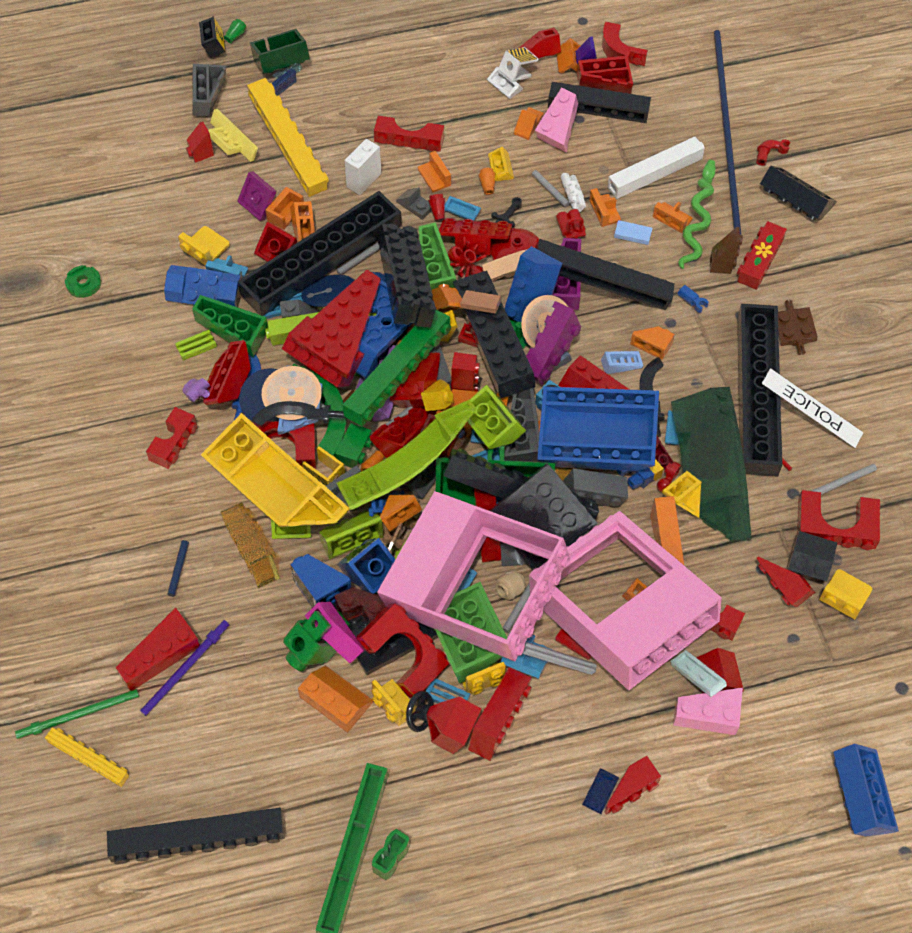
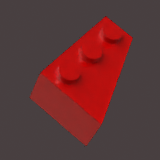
[576,55,633,94]
[451,352,480,392]

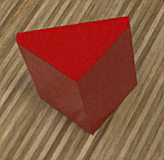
[254,221,297,262]
[696,648,744,694]

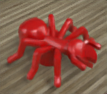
[448,237,487,278]

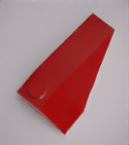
[370,407,437,458]

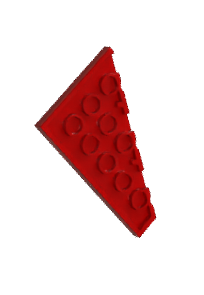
[292,270,381,379]

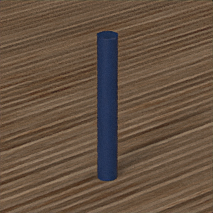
[167,540,189,597]

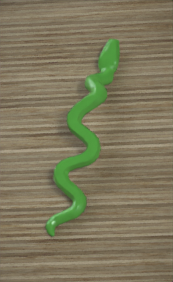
[678,159,716,269]

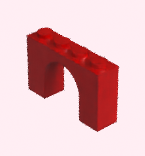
[252,421,316,469]
[797,490,880,550]
[355,603,449,698]

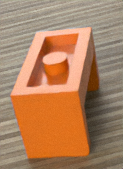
[266,187,304,230]

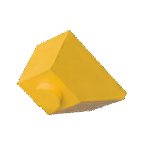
[421,379,454,411]

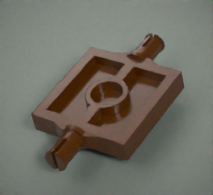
[778,300,818,355]

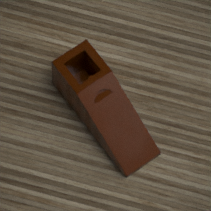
[710,227,743,274]

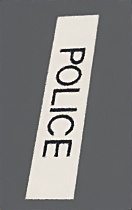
[762,368,863,448]

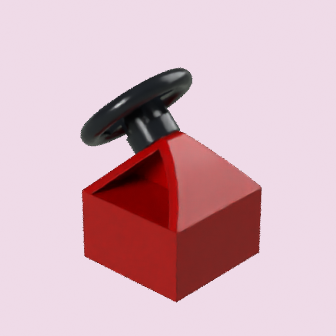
[406,691,482,754]

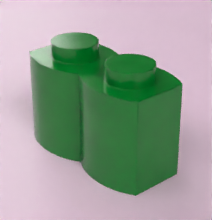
[372,829,410,881]

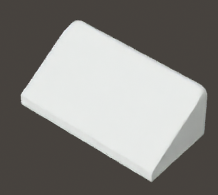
[487,67,523,99]

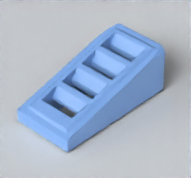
[601,351,643,374]

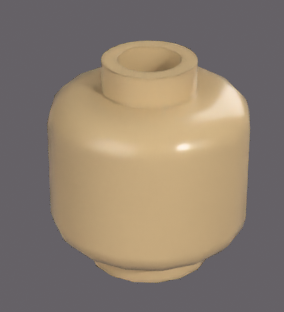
[495,570,525,600]

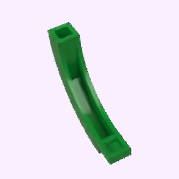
[292,364,347,458]

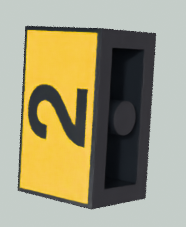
[199,16,225,58]

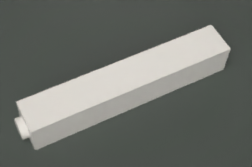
[607,137,705,199]

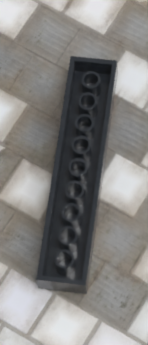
[238,191,402,316]
[738,303,782,476]

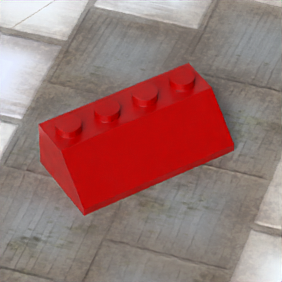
[282,316,365,387]
[558,355,630,390]

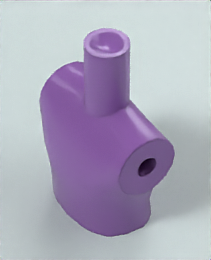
[183,378,210,402]

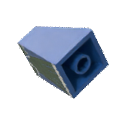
[337,538,395,595]
[290,554,352,608]

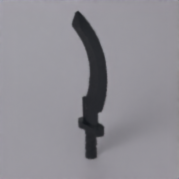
[640,357,665,437]
[252,401,347,425]

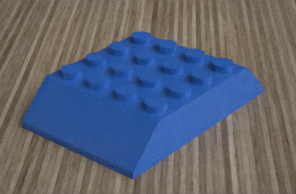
[537,387,659,471]

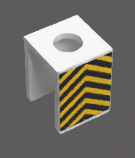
[498,47,538,81]

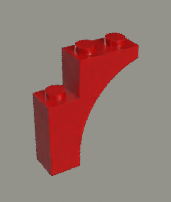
[473,488,501,562]

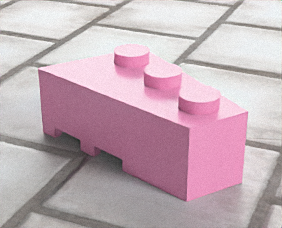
[535,87,578,153]
[673,688,743,735]

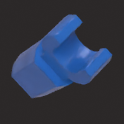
[678,285,709,313]

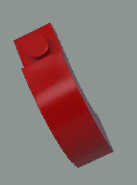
[602,21,648,66]

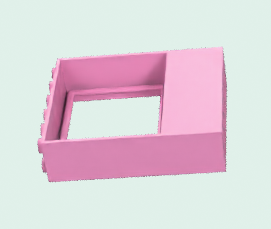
[377,491,570,661]
[529,511,722,690]

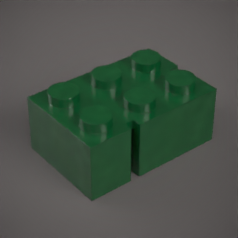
[250,29,310,74]

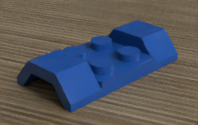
[164,265,242,307]

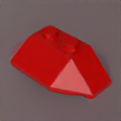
[202,340,251,405]

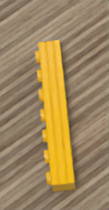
[45,728,129,787]

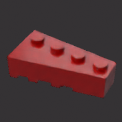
[116,607,200,691]
[468,667,532,761]

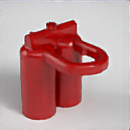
[556,209,586,239]

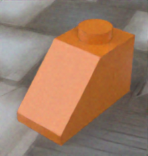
[432,284,462,312]
[630,326,675,360]

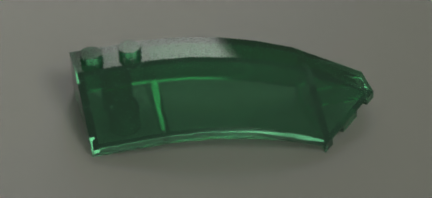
[671,387,752,541]

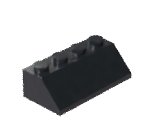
[760,165,837,220]

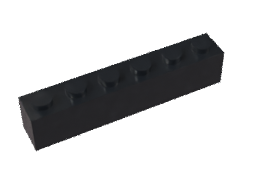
[548,82,651,124]

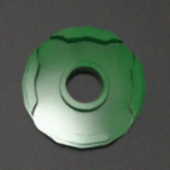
[65,265,102,298]

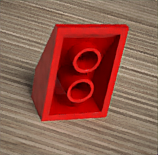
[390,352,440,408]

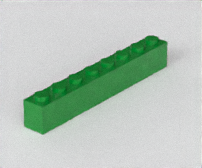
[342,310,451,427]
[315,763,388,933]

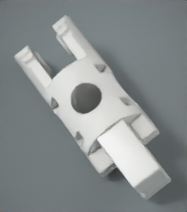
[561,173,586,212]

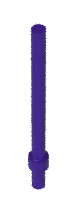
[140,620,229,716]

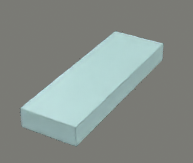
[670,650,727,697]

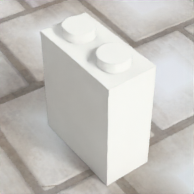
[344,139,381,195]

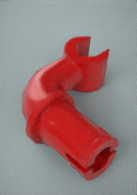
[756,139,791,166]

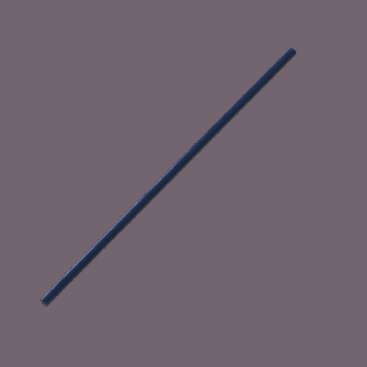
[714,30,742,235]

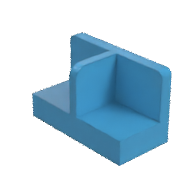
[205,255,248,279]

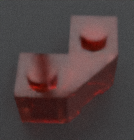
[334,588,385,624]

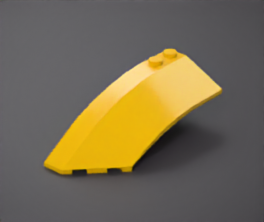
[201,413,350,527]

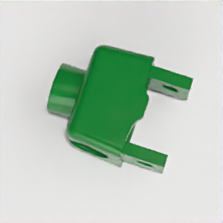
[283,610,351,672]

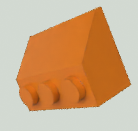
[298,665,374,733]

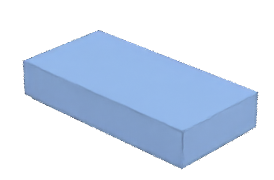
[614,220,652,245]

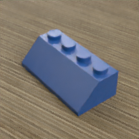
[504,246,563,322]
[833,744,899,837]

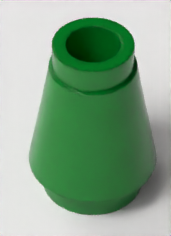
[224,19,247,43]

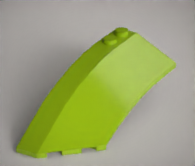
[337,399,476,510]

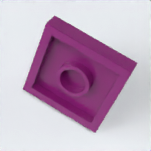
[237,171,277,221]

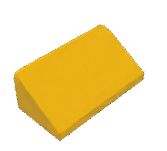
[488,146,514,181]

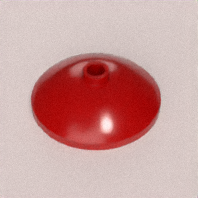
[491,228,539,260]

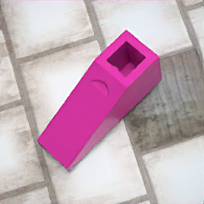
[305,602,365,663]

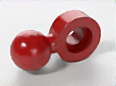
[657,461,682,493]

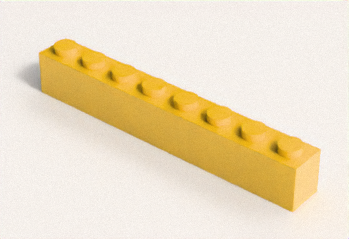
[247,78,329,197]

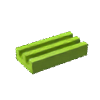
[175,330,217,361]

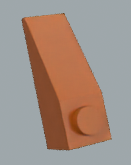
[290,201,315,243]

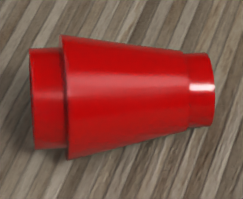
[428,194,445,220]

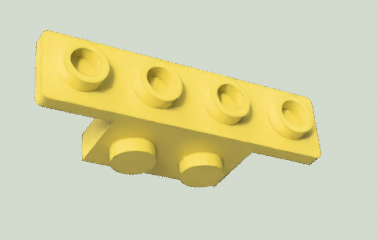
[208,109,258,162]

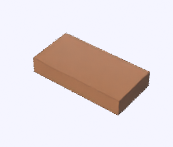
[460,290,501,314]

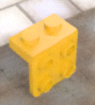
[178,226,230,265]
[819,569,872,620]

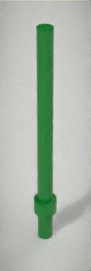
[15,689,139,739]

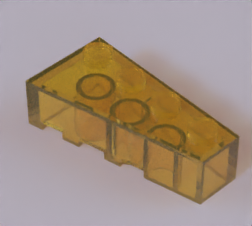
[221,502,280,589]

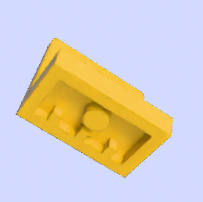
[461,661,506,695]
[371,679,416,726]

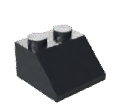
[787,531,837,582]

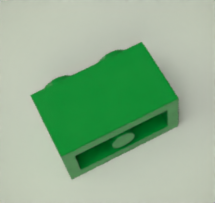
[335,423,373,468]

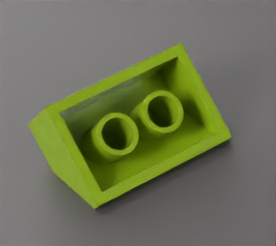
[467,385,526,449]
[319,511,383,560]

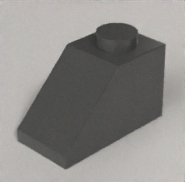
[280,299,318,318]

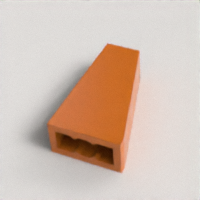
[650,496,684,565]

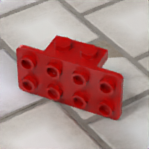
[439,218,512,255]

